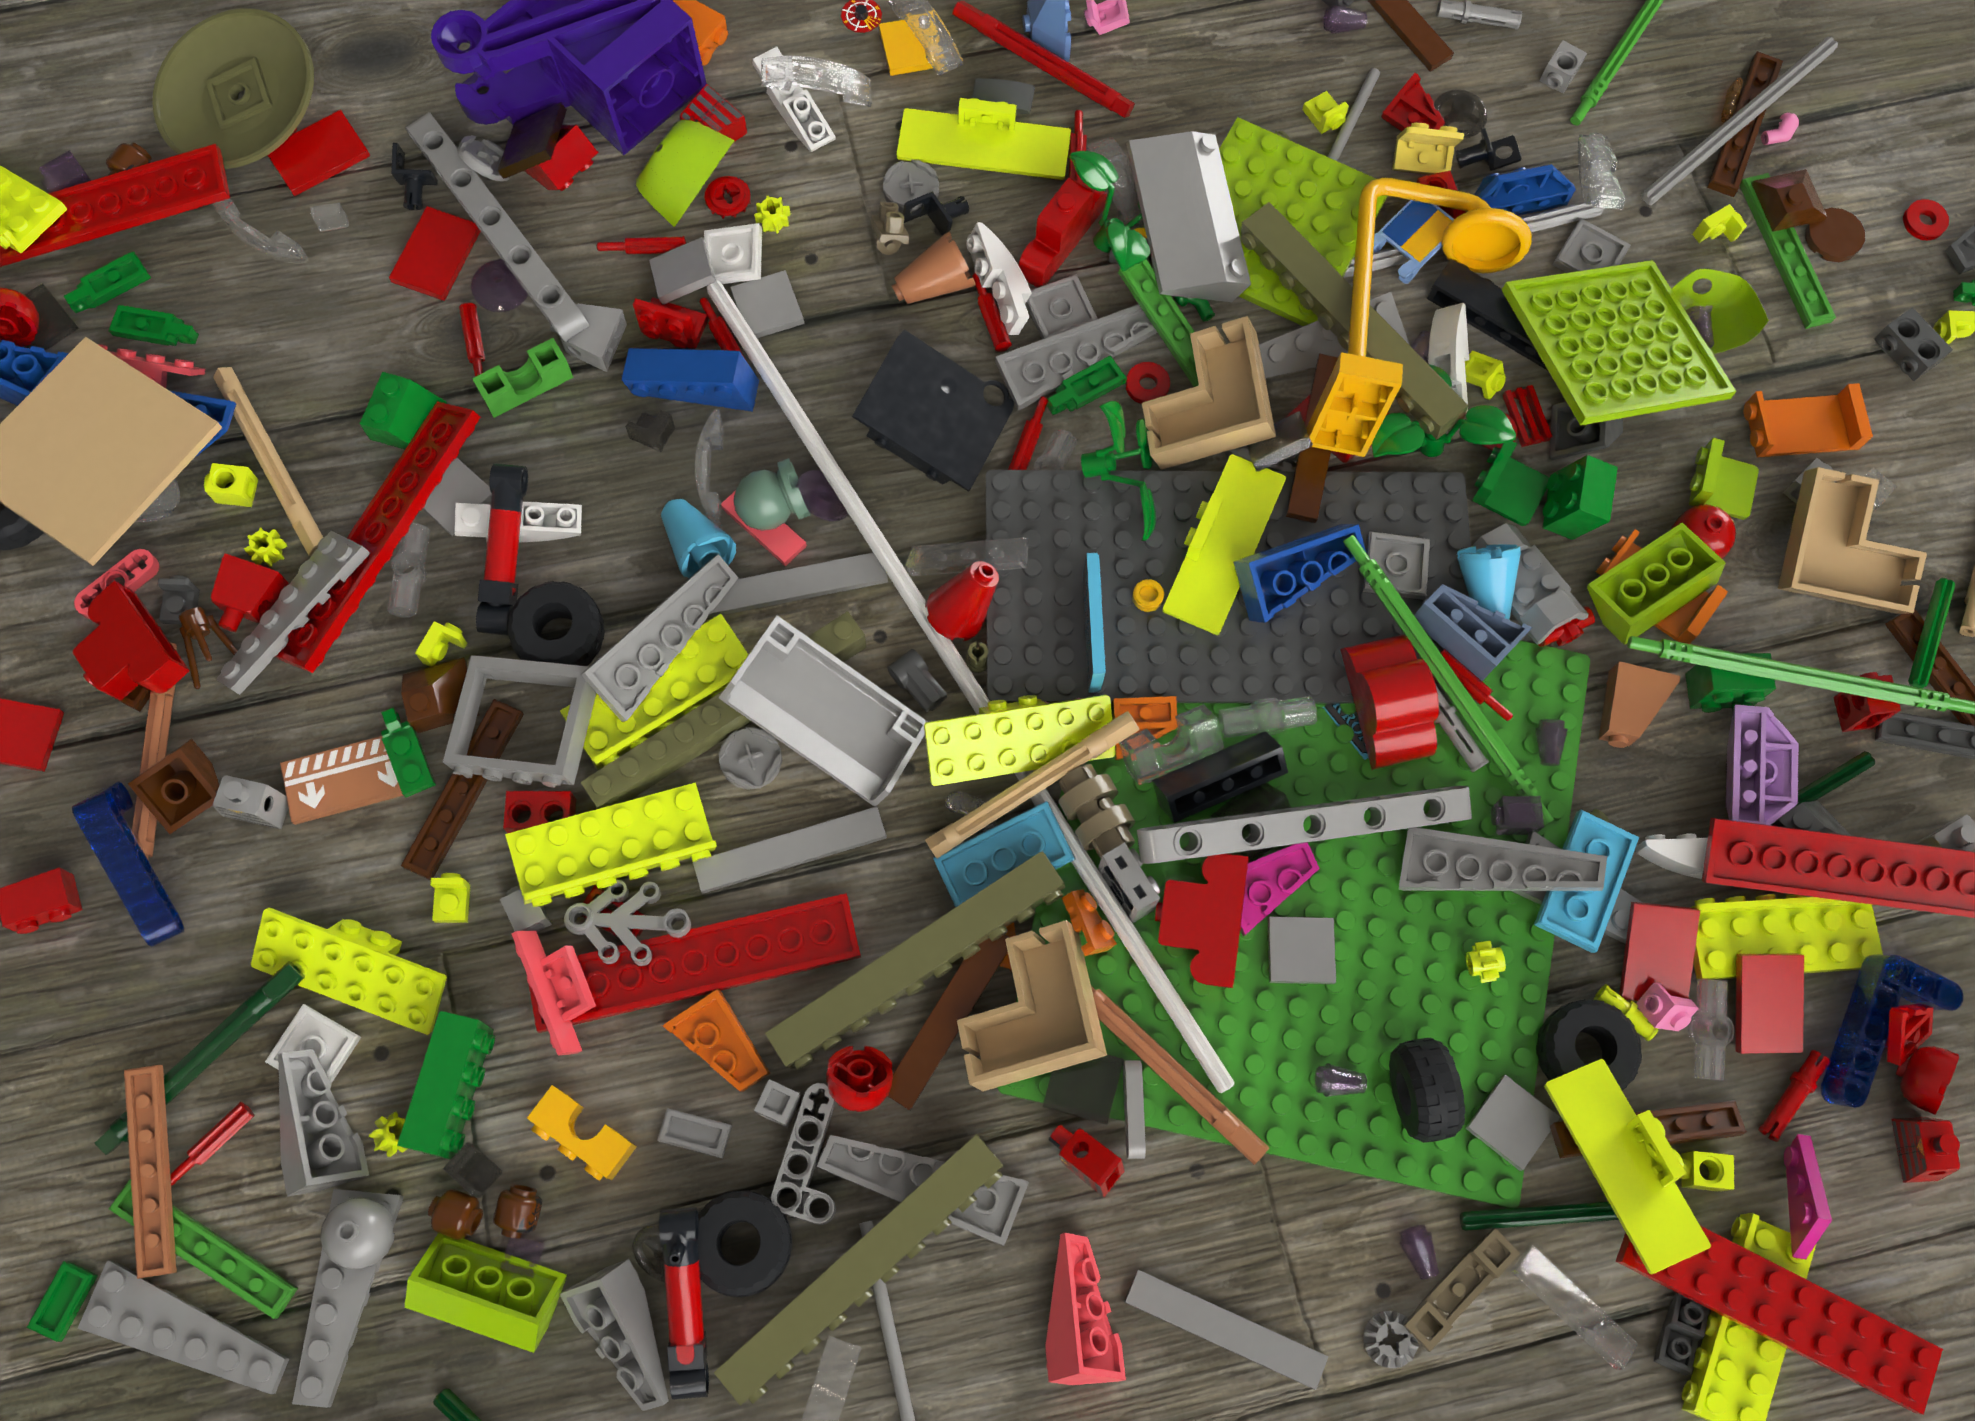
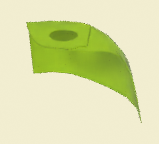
[636,120,735,227]
[1672,269,1769,354]

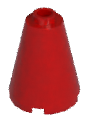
[925,561,999,641]

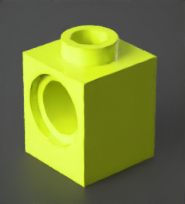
[204,463,258,507]
[1680,1151,1734,1192]

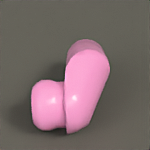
[1761,113,1799,145]

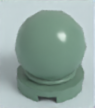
[733,458,811,531]

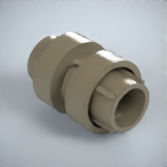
[1058,764,1135,858]

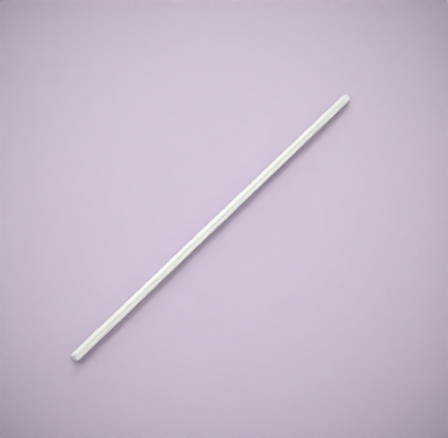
[707,280,1234,1093]

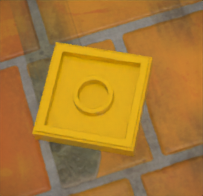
[879,15,944,76]

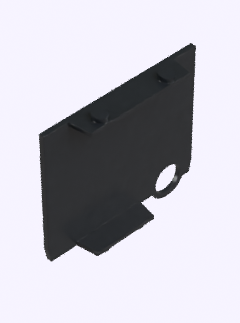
[852,330,1014,492]

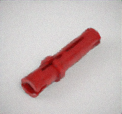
[1758,1050,1831,1142]

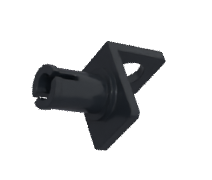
[1455,128,1522,171]
[391,143,438,210]
[902,191,969,235]

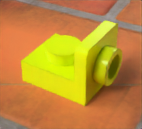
[1302,91,1349,134]
[1692,204,1747,243]
[1933,310,1975,345]
[1465,350,1506,400]
[415,621,468,667]
[430,873,470,923]

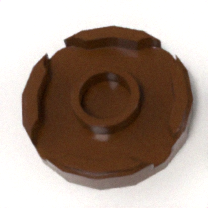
[1805,208,1865,262]

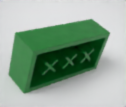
[397,1011,495,1160]

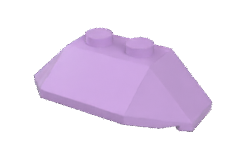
[1726,705,1799,825]

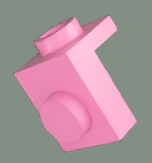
[1084,0,1130,35]
[1636,983,1699,1032]

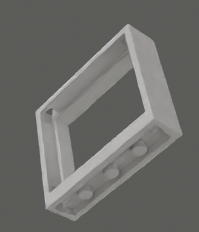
[443,655,596,788]

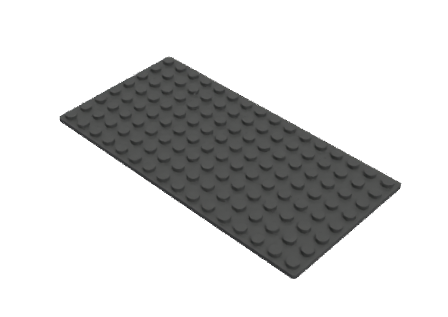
[986,470,1478,704]

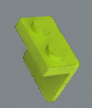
[1689,438,1759,520]

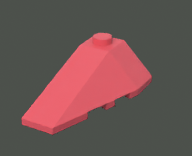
[1045,1233,1126,1385]

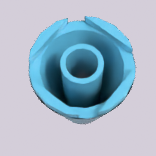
[661,499,736,578]
[1457,544,1521,620]

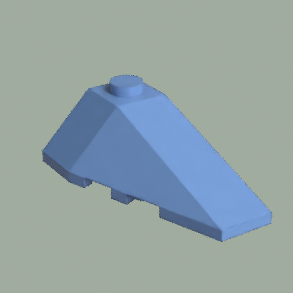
[1022,0,1071,62]

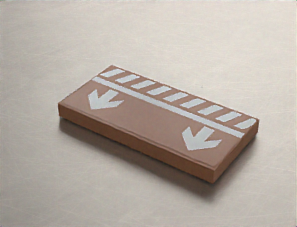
[280,736,403,825]

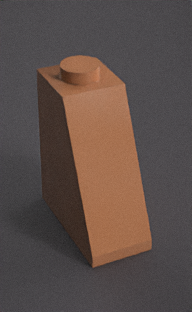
[1599,661,1681,748]

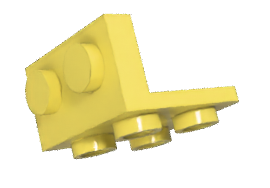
[1392,123,1464,175]

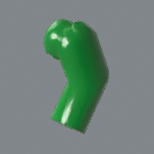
[1174,296,1215,322]

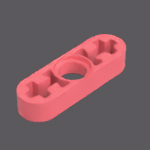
[74,549,159,619]

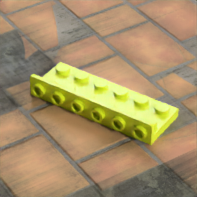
[0,165,67,254]
[560,614,749,770]
[505,782,717,907]
[1690,894,1886,980]
[1682,1213,1816,1421]

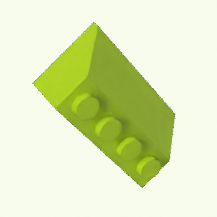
[1587,523,1726,645]
[404,1233,567,1353]

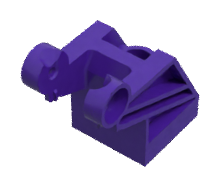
[431,0,707,155]

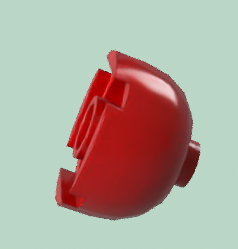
[0,288,39,347]
[1671,504,1736,559]
[826,1046,893,1112]
[1895,1046,1959,1115]

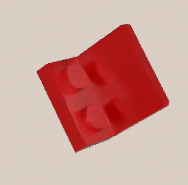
[633,297,708,350]

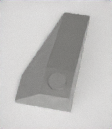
[278,1049,369,1197]
[560,1259,669,1411]

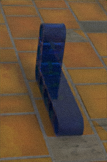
[72,781,184,947]
[1821,954,1964,1108]

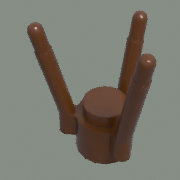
[178,607,238,689]

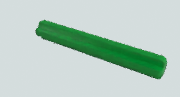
[1908,578,1955,688]

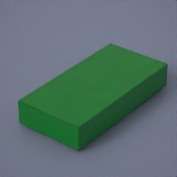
[26,1261,98,1342]

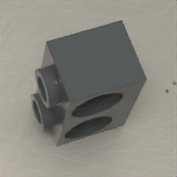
[1874,307,1953,381]

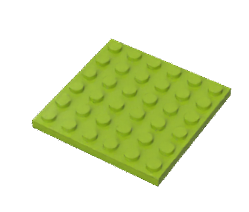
[1219,117,1388,326]
[1502,260,1737,426]

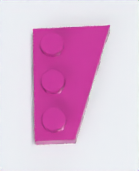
[1240,842,1320,936]
[1784,1134,1832,1260]

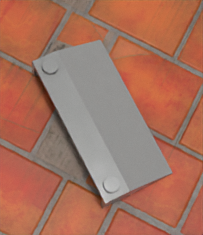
[1126,131,1251,302]
[719,615,928,807]

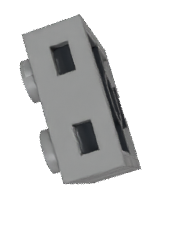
[1098,842,1160,923]

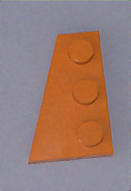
[662,989,771,1092]

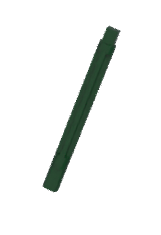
[94,961,305,1155]

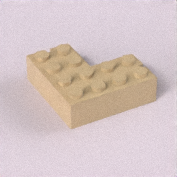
[1142,316,1276,470]
[1778,467,1927,614]
[957,920,1107,1091]

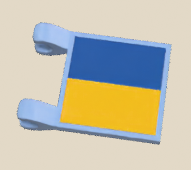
[1373,200,1454,284]

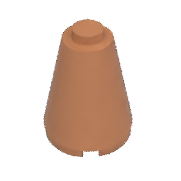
[892,232,976,304]

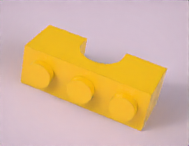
[527,1085,637,1181]

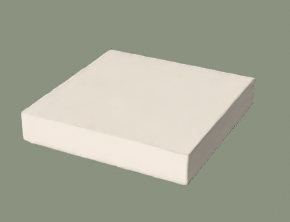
[704,223,762,284]
[265,1004,361,1084]

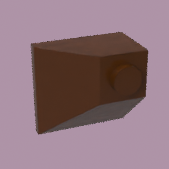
[1752,169,1827,232]
[401,657,480,733]
[128,739,219,834]

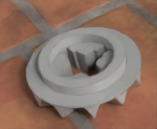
[1363,1311,1419,1368]

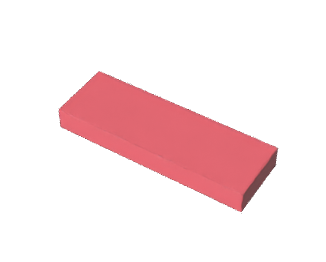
[721,490,807,567]

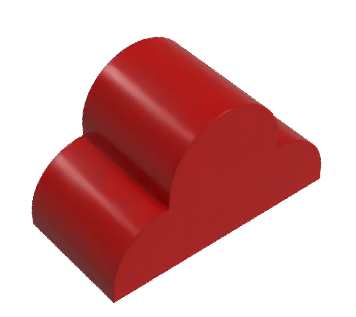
[1340,634,1439,770]

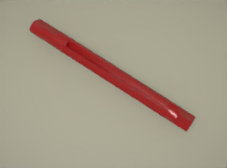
[952,1,1135,118]

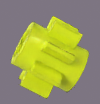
[754,196,791,234]
[244,528,287,568]
[1466,940,1506,983]
[369,1112,407,1157]

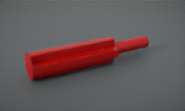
[1069,110,1087,181]
[596,236,686,254]
[972,273,1012,352]
[699,297,749,364]
[459,303,485,377]
[1008,397,1048,470]
[1440,649,1513,721]
[170,1102,255,1186]

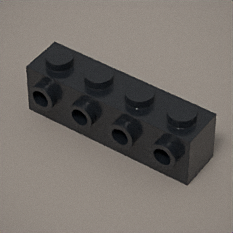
[1152,731,1288,823]

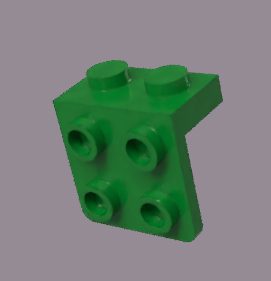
[1472,441,1549,526]

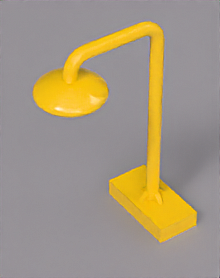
[1306,177,1532,457]

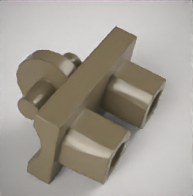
[871,202,909,255]

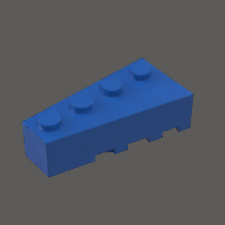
[0,340,69,406]
[622,348,759,412]
[1233,524,1366,623]

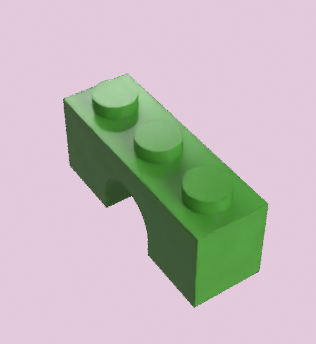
[472,338,574,418]

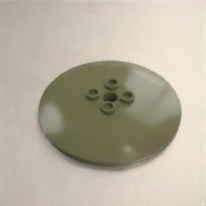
[152,9,314,169]

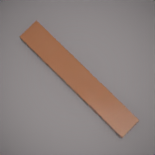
[124,1065,177,1279]

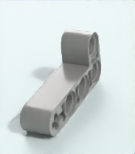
[771,1083,836,1225]

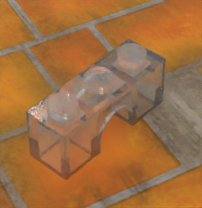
[1119,704,1224,786]

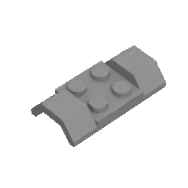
[1471,523,1589,645]

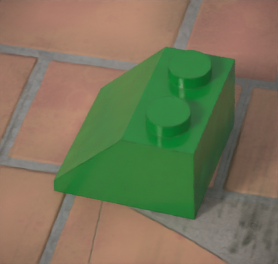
[359,372,447,450]

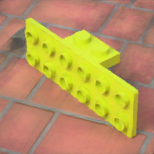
[897,98,1071,180]
[1162,454,1286,635]
[924,695,1116,786]
[251,908,447,1035]
[1544,1059,1711,1275]

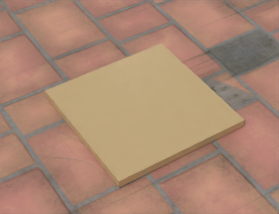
[0,337,222,566]

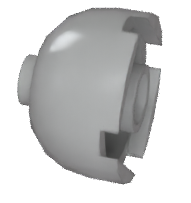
[320,1198,395,1269]

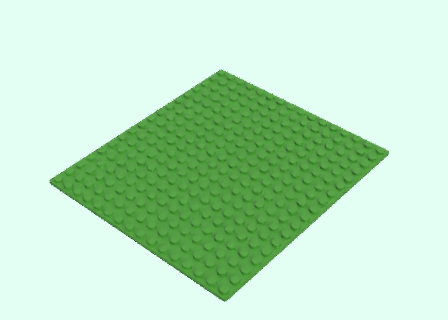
[998,641,1590,1208]

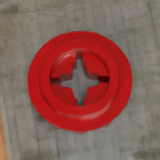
[705,176,751,219]

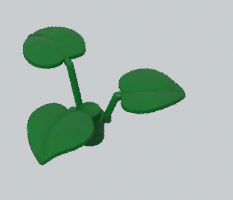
[1069,151,1150,272]
[1372,364,1516,458]
[1081,401,1156,541]

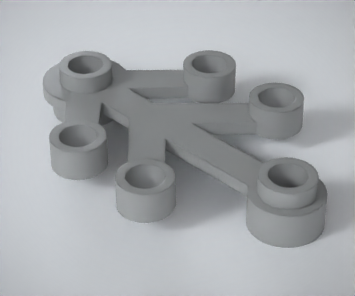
[564,880,691,966]

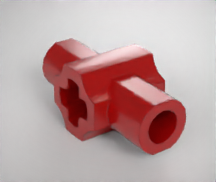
[1538,606,1595,647]

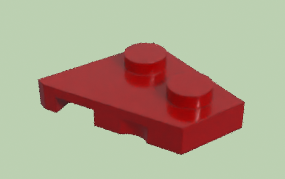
[1381,73,1445,131]
[1884,1003,1934,1066]

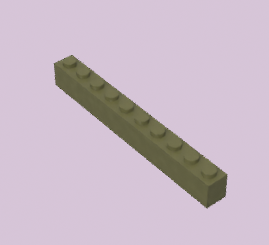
[1241,202,1469,440]
[580,611,867,809]
[765,850,1065,1070]
[714,1134,1004,1406]

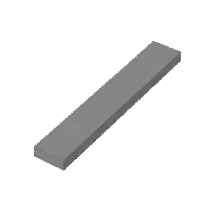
[708,553,888,618]
[693,806,887,894]
[1124,1270,1328,1390]

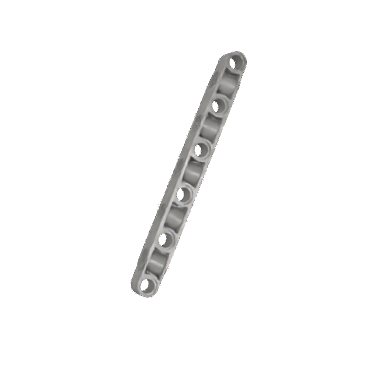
[405,112,589,343]
[1137,786,1472,864]

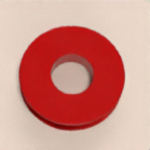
[1903,199,1949,241]
[1126,362,1170,404]

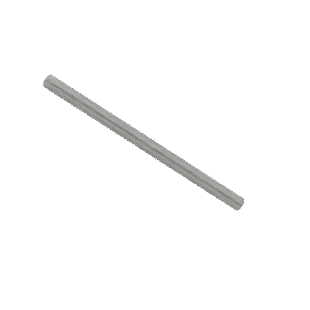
[1641,36,1838,205]
[1343,199,1604,278]

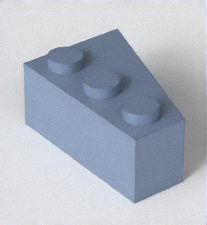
[1414,584,1533,681]

